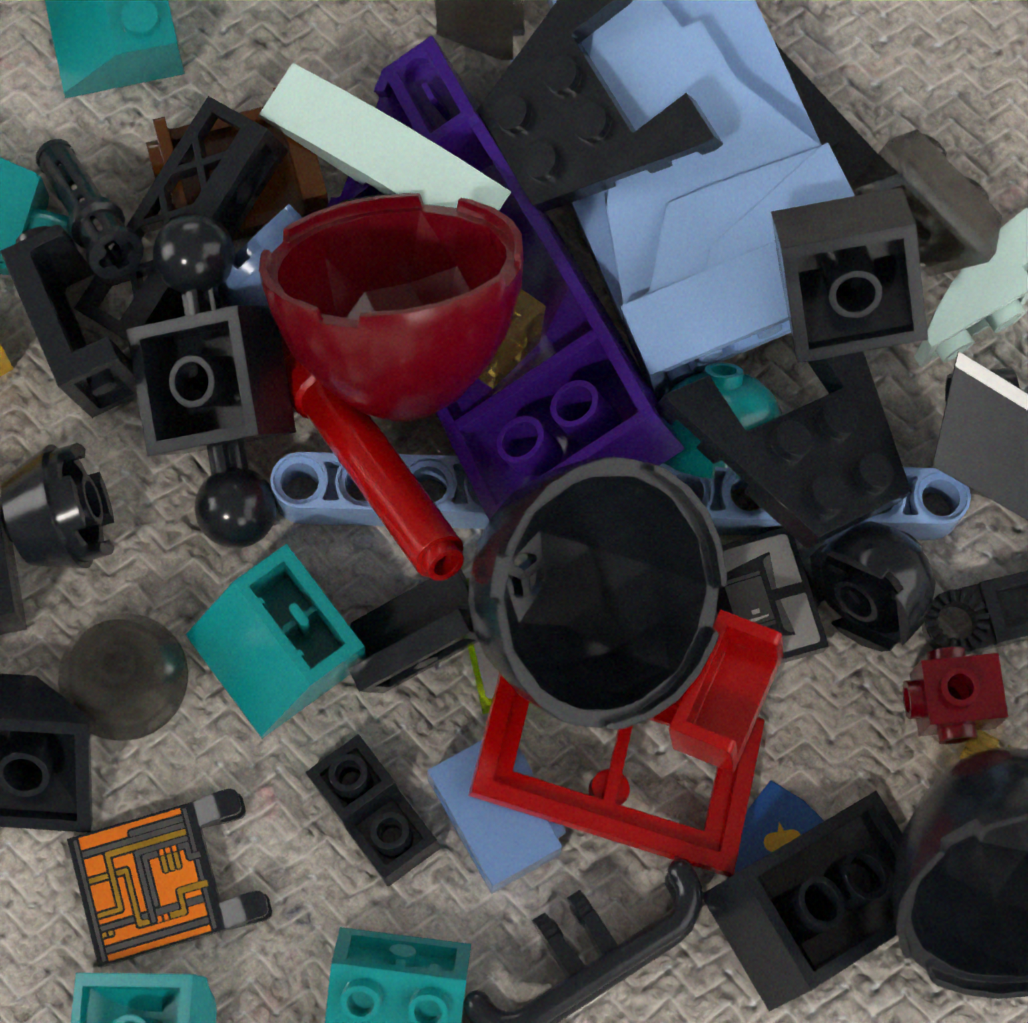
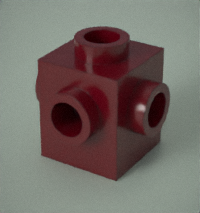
[903,647,1008,744]

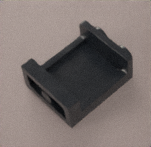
[0,225,137,418]

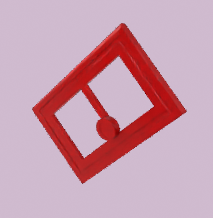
[468,672,765,877]

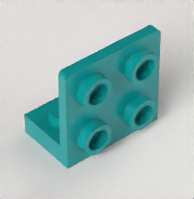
[325,927,471,1023]

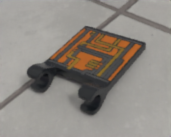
[67,788,273,968]

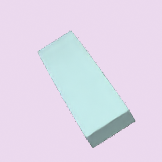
[258,63,511,211]

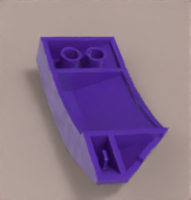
[327,35,685,521]

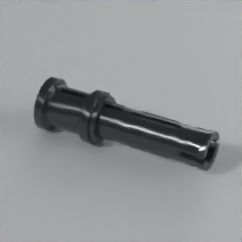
[35,139,144,280]

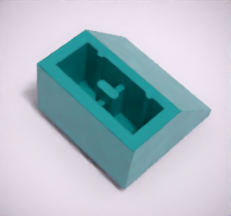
[185,543,366,739]

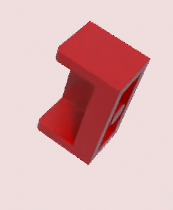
[669,609,783,773]

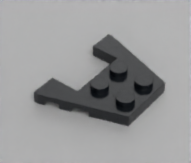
[476,0,724,213]
[655,351,911,549]

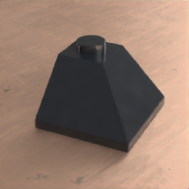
[0,673,93,833]

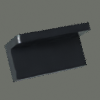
[348,569,479,693]

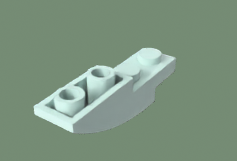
[914,208,1028,367]

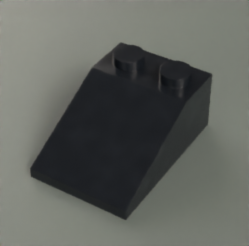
[702,791,902,1011]

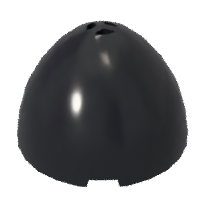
[468,457,727,729]
[892,747,1028,999]

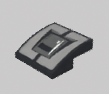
[713,528,829,663]

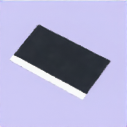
[932,351,1028,520]

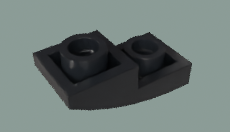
[305,734,441,887]

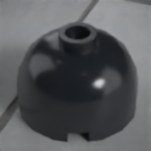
[804,521,936,652]

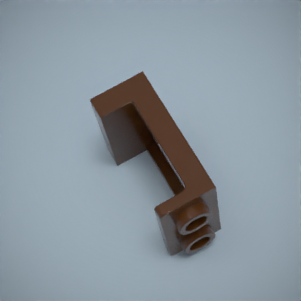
[146,87,329,241]

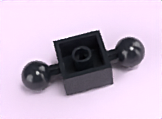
[126,213,296,549]

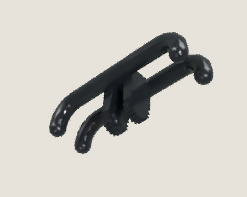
[464,859,702,1023]

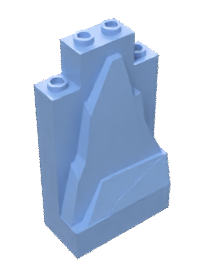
[510,0,855,402]

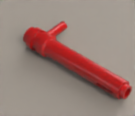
[280,335,464,581]

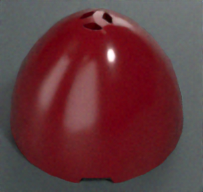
[259,193,524,422]

